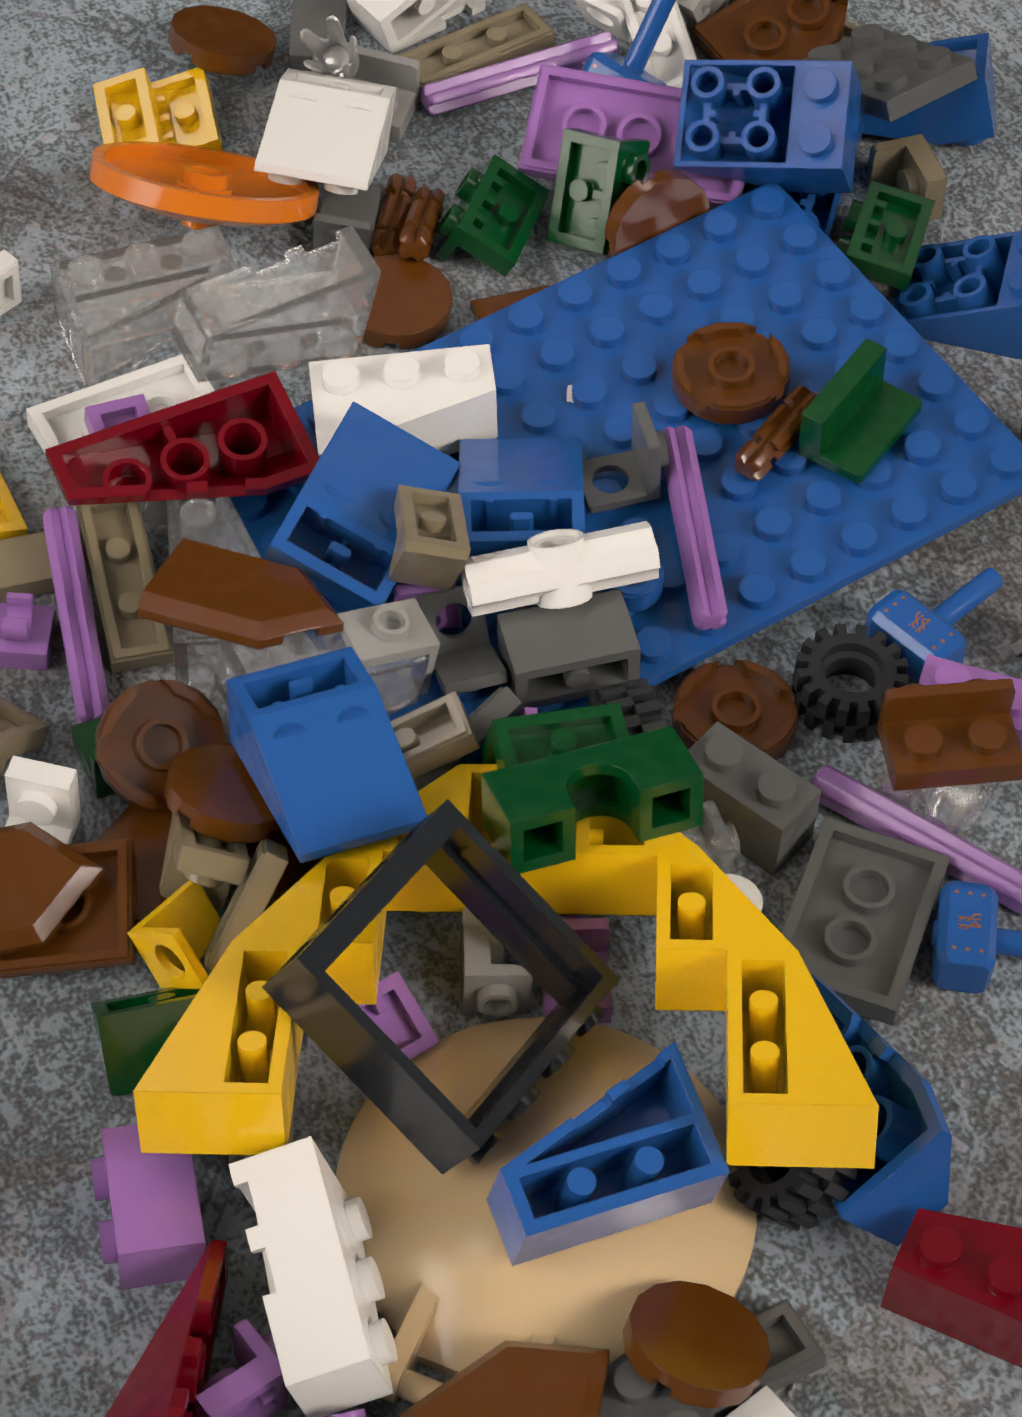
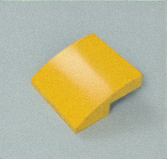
[93,67,224,150]

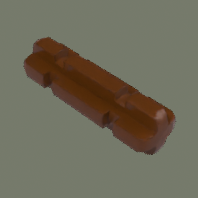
[370,173,417,258]
[398,186,445,262]
[734,386,818,482]

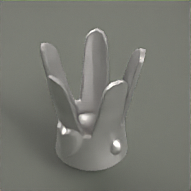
[300,15,359,79]

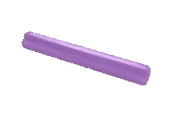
[421,31,619,116]
[662,425,728,631]
[42,506,110,724]
[811,765,1022,915]

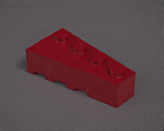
[880,1208,1022,1368]

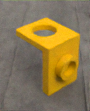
[127,881,221,989]

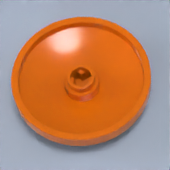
[89,141,320,231]

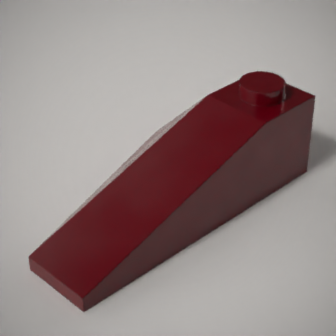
[45,371,320,506]
[105,1239,228,1417]

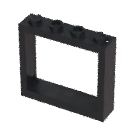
[262,799,619,1175]

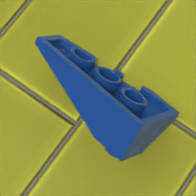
[863,33,997,147]
[811,975,952,1246]

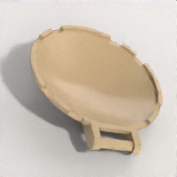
[336,1017,757,1404]

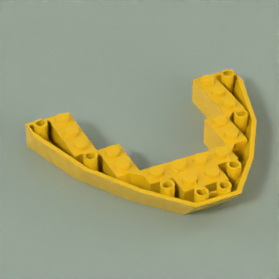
[133,764,879,1169]

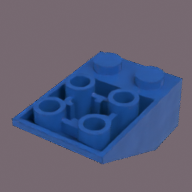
[674,60,862,193]
[893,230,1022,359]
[263,401,461,611]
[458,437,585,586]
[226,646,427,863]

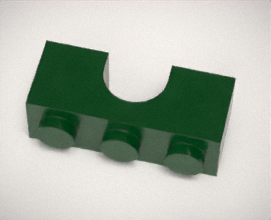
[481,725,704,874]

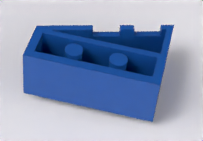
[487,1042,730,1266]

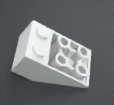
[254,68,397,195]

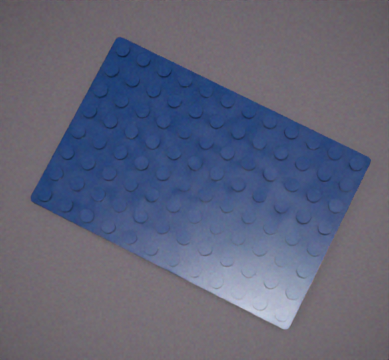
[203,183,1022,764]

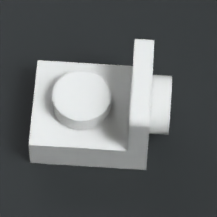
[5,755,81,844]

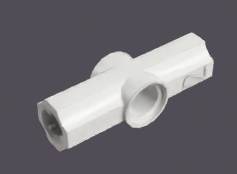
[460,521,661,617]

